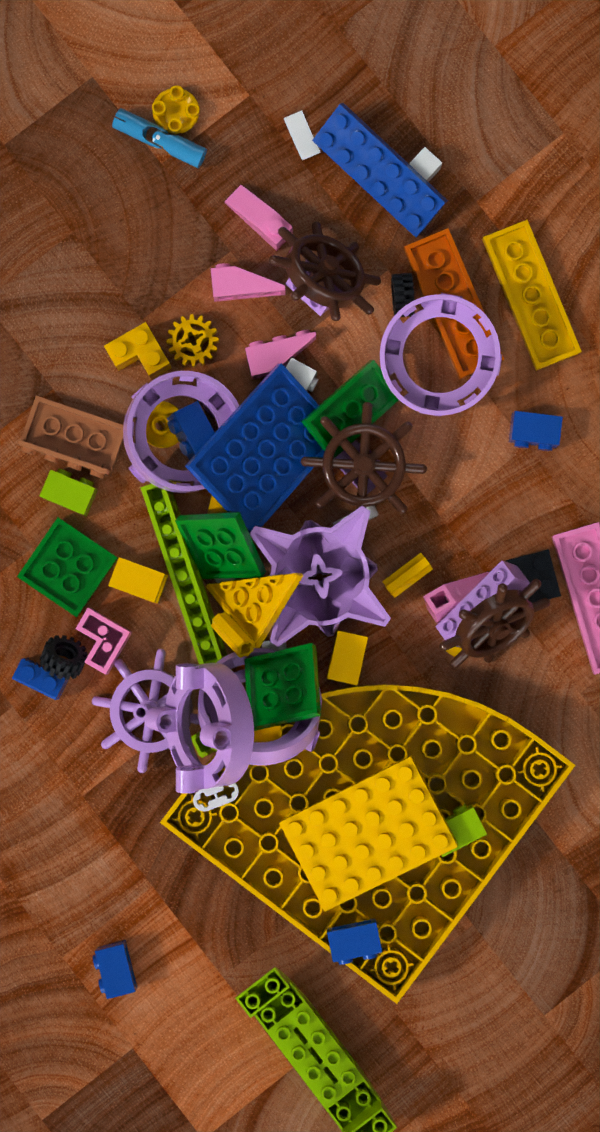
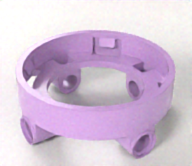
[380,293,503,416]
[123,371,239,493]
[197,648,322,768]
[144,663,254,793]

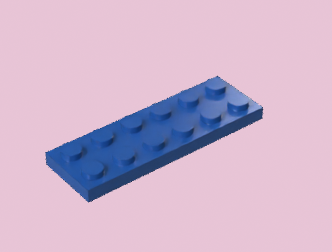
[312,103,448,237]

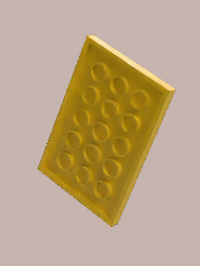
[279,755,458,912]

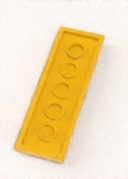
[482,220,582,371]

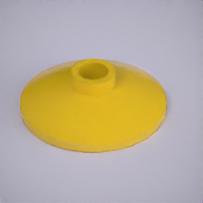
[146,401,179,448]

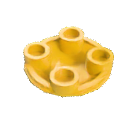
[152,85,200,134]

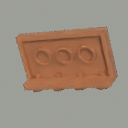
[17,396,124,479]

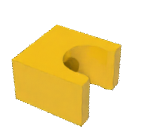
[108,557,168,604]
[326,631,368,685]

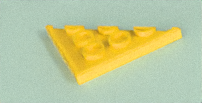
[206,573,304,648]

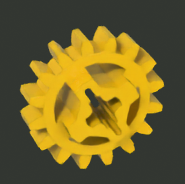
[167,314,219,368]

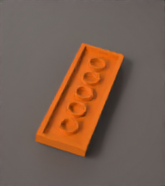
[404,228,505,379]

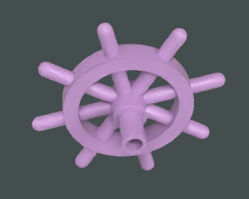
[92,649,210,773]

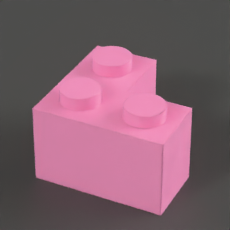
[76,608,133,674]

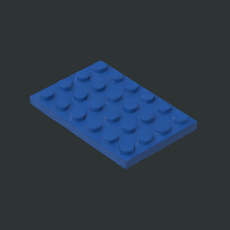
[185,363,324,534]

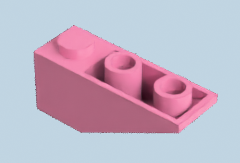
[245,330,316,380]
[423,572,489,624]

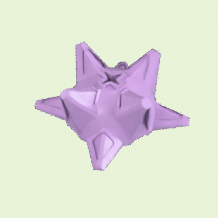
[250,506,391,647]

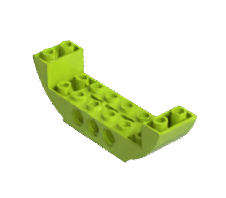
[235,967,397,1132]

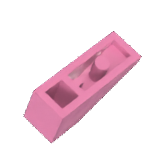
[225,185,293,251]
[211,263,285,302]

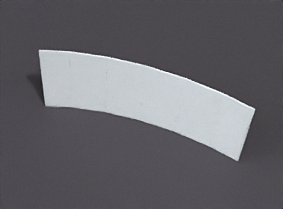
[284,110,321,161]

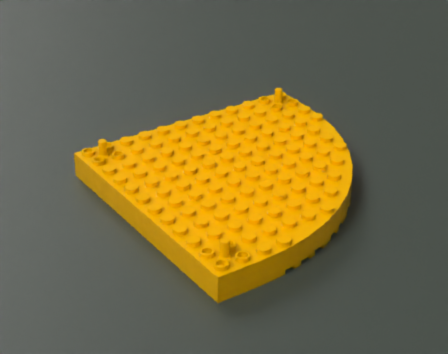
[160,684,576,1004]

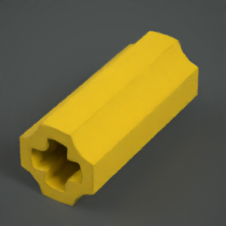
[382,553,433,598]
[211,612,255,658]

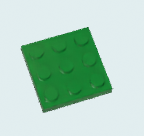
[175,512,266,579]
[17,517,118,618]
[245,643,321,731]

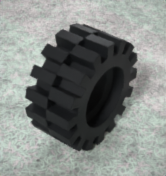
[391,273,415,317]
[40,635,88,680]

